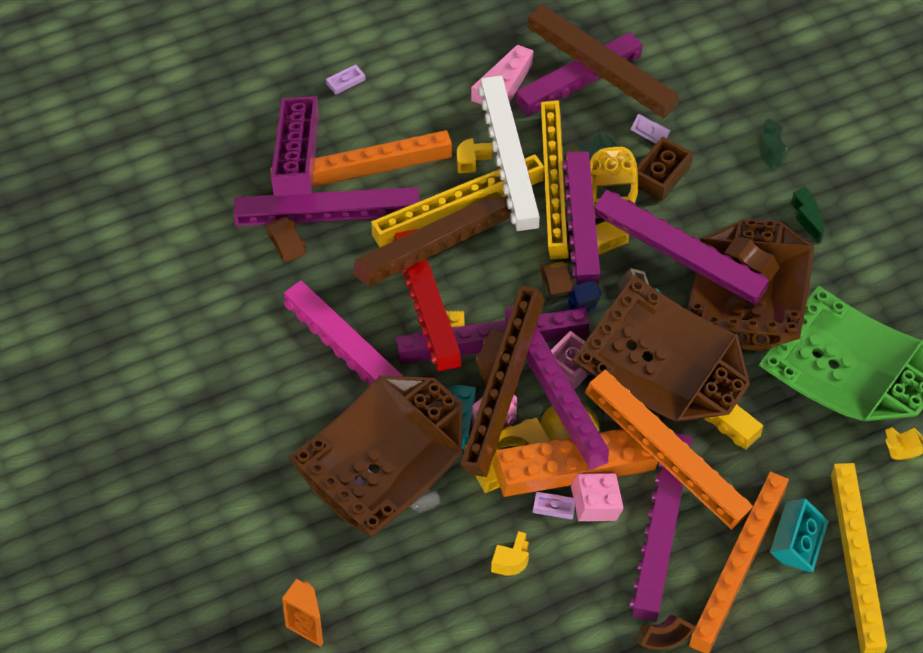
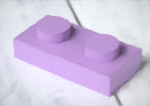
[326,65,365,95]
[630,114,671,144]
[533,492,575,520]

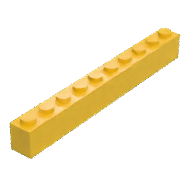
[541,100,569,260]
[371,155,544,248]
[831,463,887,653]

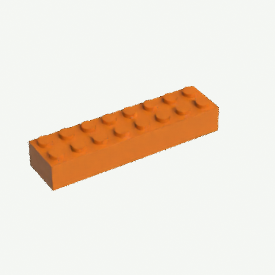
[492,429,658,497]

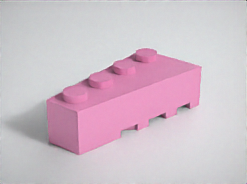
[471,45,533,105]

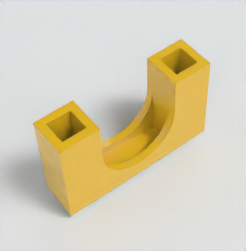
[464,417,550,493]

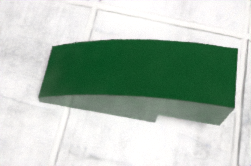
[791,187,824,244]

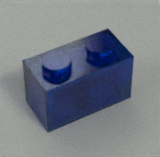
[567,280,601,313]

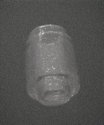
[410,489,441,514]

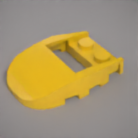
[590,147,638,219]

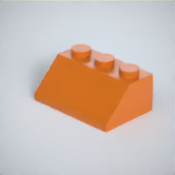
[282,579,323,647]

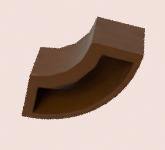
[264,216,306,262]
[725,237,780,284]
[540,262,575,298]
[634,614,696,650]

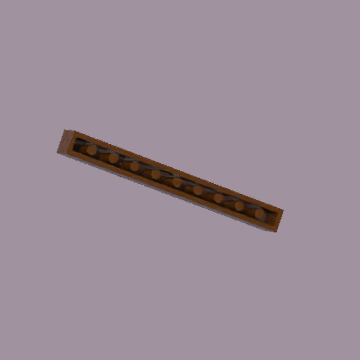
[528,4,679,119]
[354,192,511,287]
[461,286,545,477]

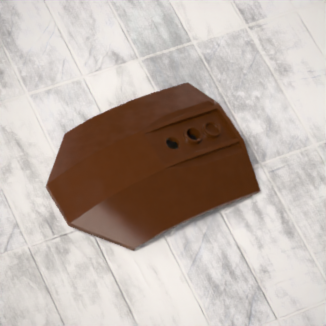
[687,219,814,351]
[572,275,750,422]
[289,375,462,537]

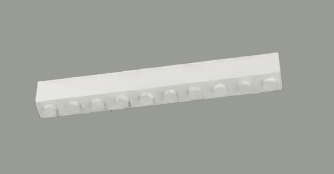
[478,76,540,231]

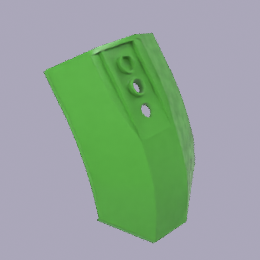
[759,286,923,421]

